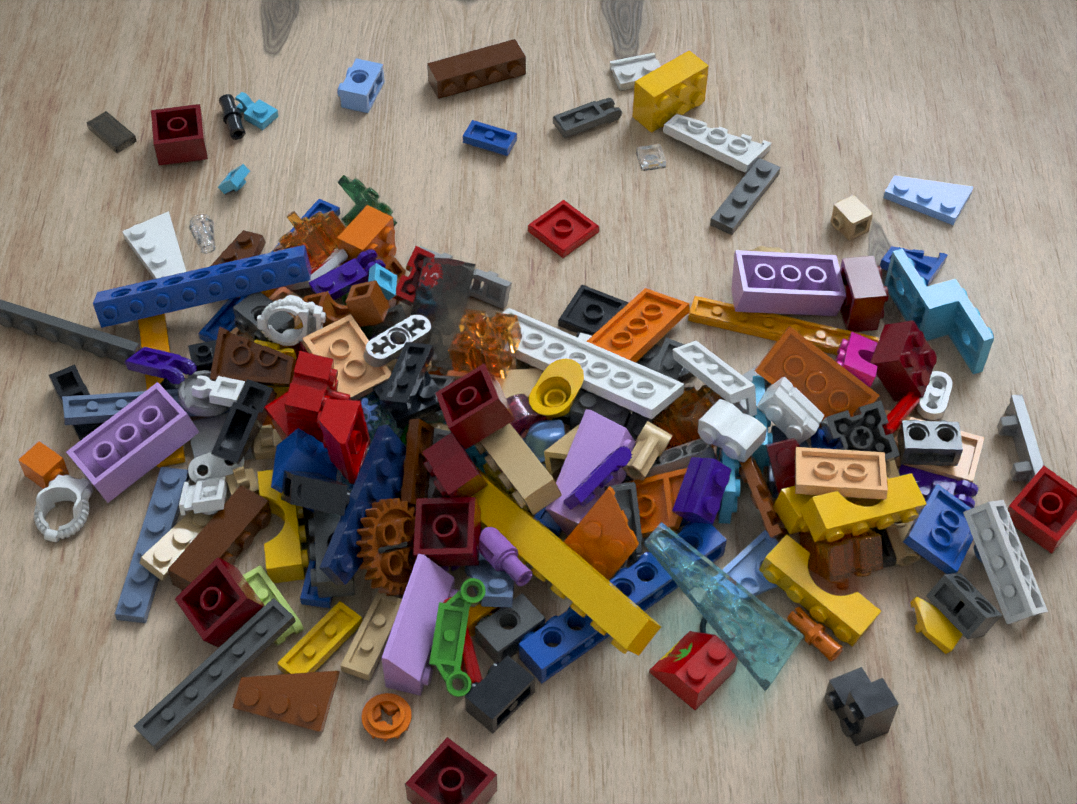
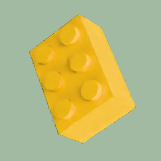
[632,50,709,133]

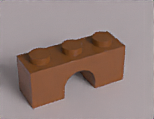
[300,280,389,328]

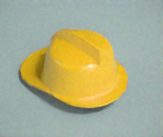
[529,358,584,420]

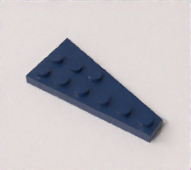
[319,425,407,586]

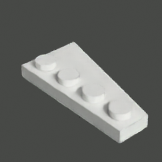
[663,114,772,173]
[122,211,186,279]

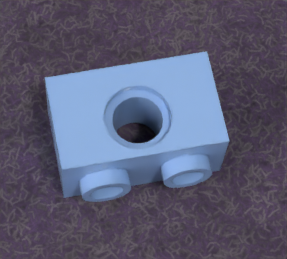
[337,58,385,113]

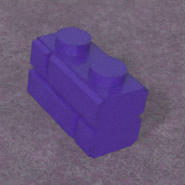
[672,457,732,524]

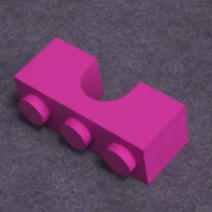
[835,332,877,387]

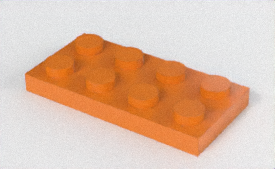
[587,288,690,363]
[754,326,880,422]

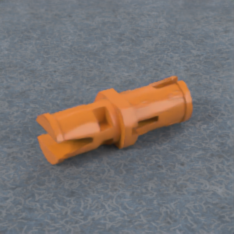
[786,607,843,662]

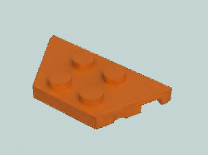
[621,468,687,538]
[564,486,639,581]

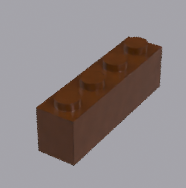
[427,39,526,99]
[168,485,272,591]

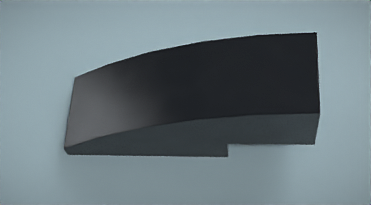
[49,364,99,441]
[211,379,277,464]

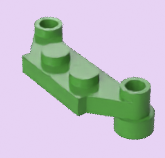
[429,578,486,697]

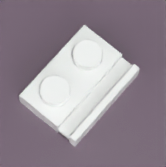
[610,53,661,91]
[179,476,227,516]

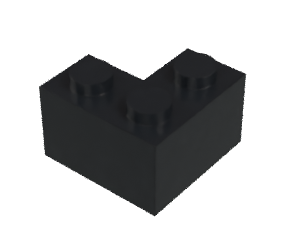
[825,667,899,746]

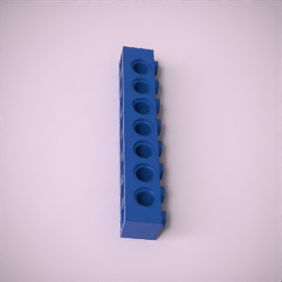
[93,245,312,328]
[519,522,727,684]

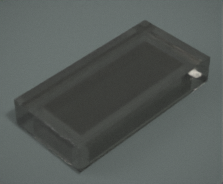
[87,111,137,153]

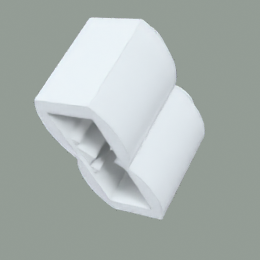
[698,399,767,462]

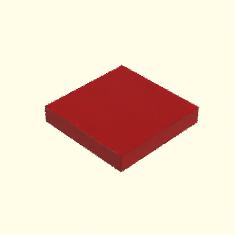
[528,200,599,258]

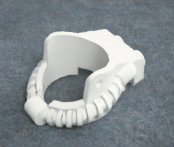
[257,295,326,346]
[34,474,93,543]

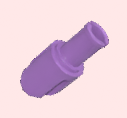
[479,527,532,586]

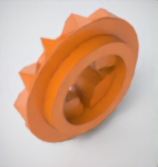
[361,693,412,742]

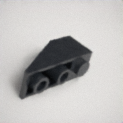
[281,470,350,516]

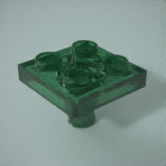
[338,175,398,226]

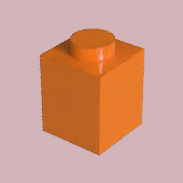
[18,441,69,489]

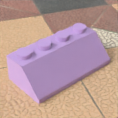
[731,250,846,316]
[66,382,199,503]
[546,409,636,537]
[382,554,459,696]

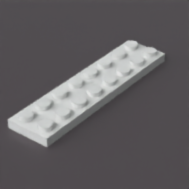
[475,308,684,419]

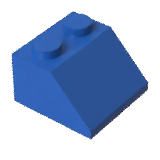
[271,428,341,513]

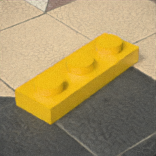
[277,601,363,674]

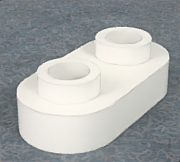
[917,371,953,420]
[188,452,244,483]

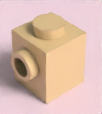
[830,195,873,241]

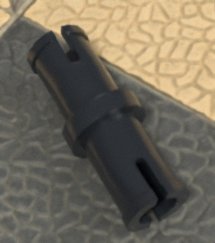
[219,94,246,140]

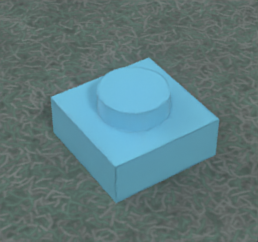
[218,164,250,194]
[368,263,397,300]

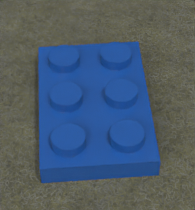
[903,484,973,574]

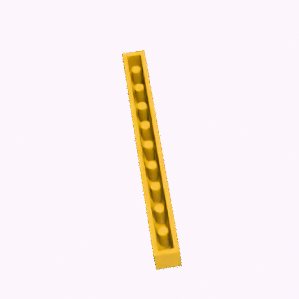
[471,467,662,656]

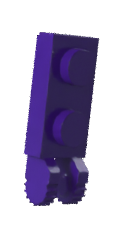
[309,249,386,300]
[125,347,197,384]
[563,446,633,510]
[899,464,979,508]

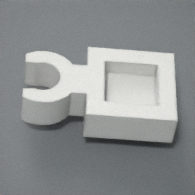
[192,375,245,407]

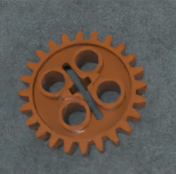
[356,498,416,596]

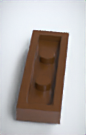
[400,419,434,511]

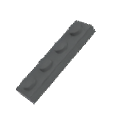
[710,158,781,235]

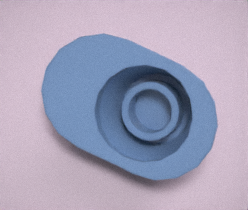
[522,420,566,462]

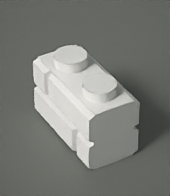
[757,377,824,444]

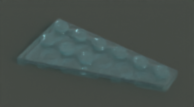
[644,522,804,691]

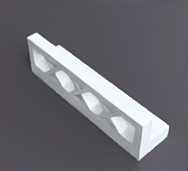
[672,341,757,416]
[963,500,1048,624]

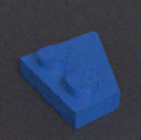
[880,246,948,286]

